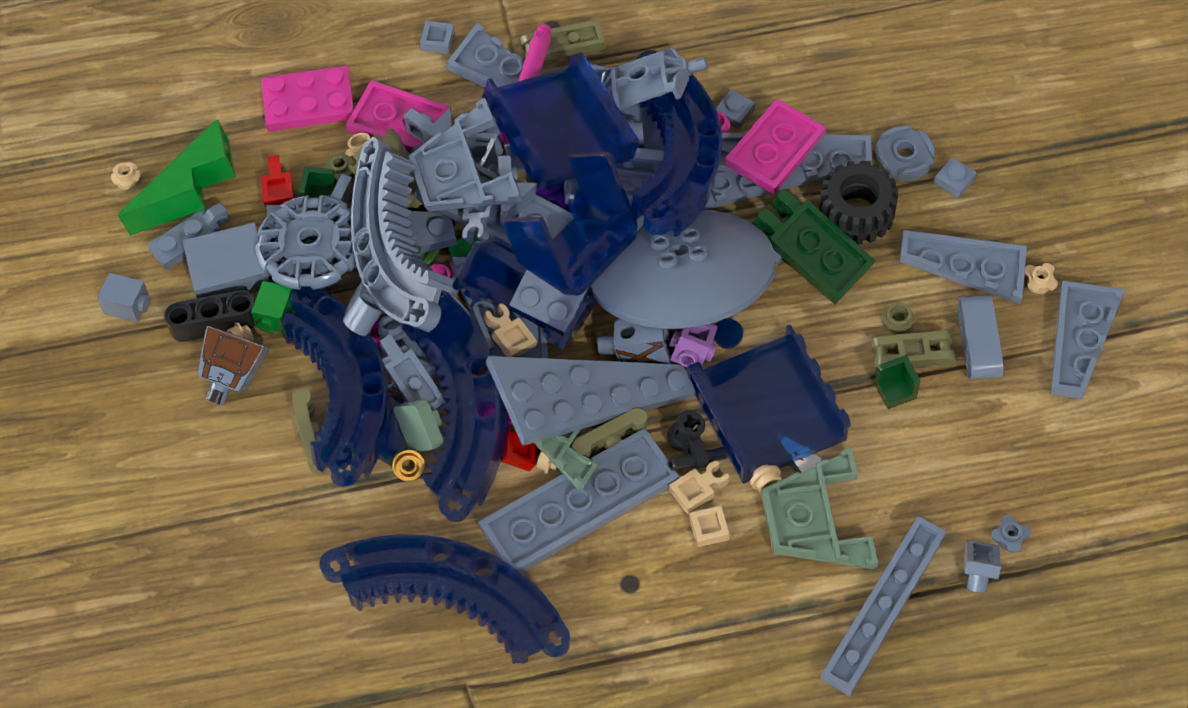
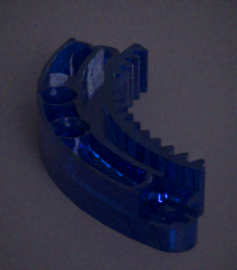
[631,73,722,237]
[283,286,389,487]
[402,291,507,522]
[319,534,571,664]

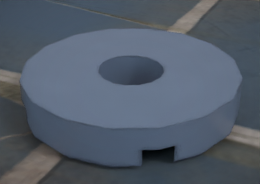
[875,126,935,181]

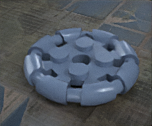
[255,195,356,290]

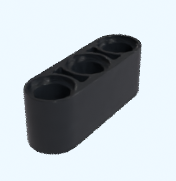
[164,290,255,342]

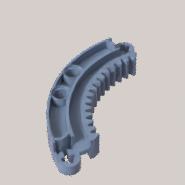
[351,137,453,333]

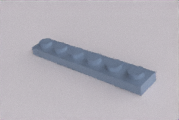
[820,516,947,696]

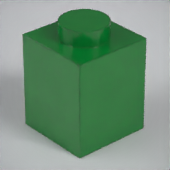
[251,281,297,334]

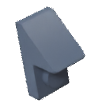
[404,108,453,144]
[496,156,537,225]

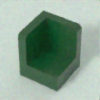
[298,166,337,198]
[874,355,920,409]

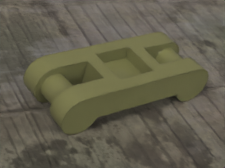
[870,331,956,372]
[292,388,328,475]
[572,408,647,459]

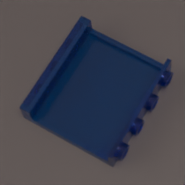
[482,52,640,189]
[688,324,851,484]

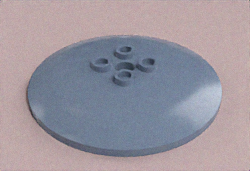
[588,209,775,329]

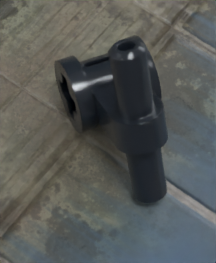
[667,410,728,471]

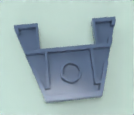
[408,98,523,212]

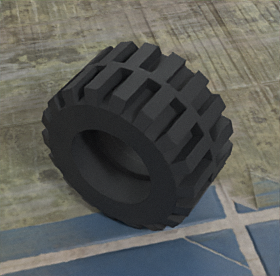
[819,161,898,244]

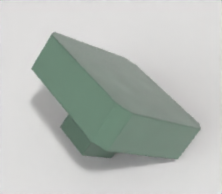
[394,400,444,451]

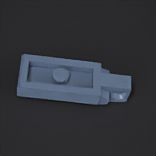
[147,203,230,270]
[380,334,446,410]

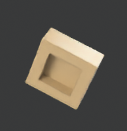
[689,506,730,547]

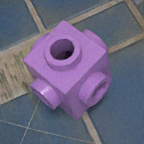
[669,324,718,372]

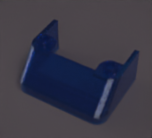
[501,152,638,296]
[452,239,597,349]

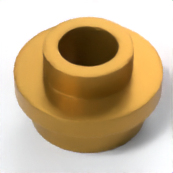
[392,449,425,481]

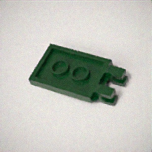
[752,188,876,305]

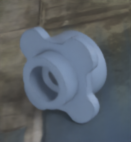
[991,515,1031,553]

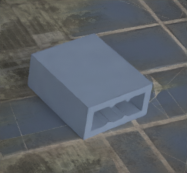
[182,223,272,298]

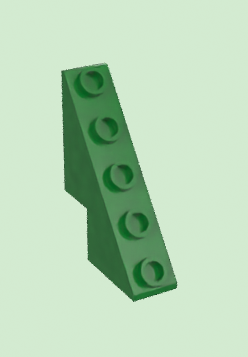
[118,120,236,236]

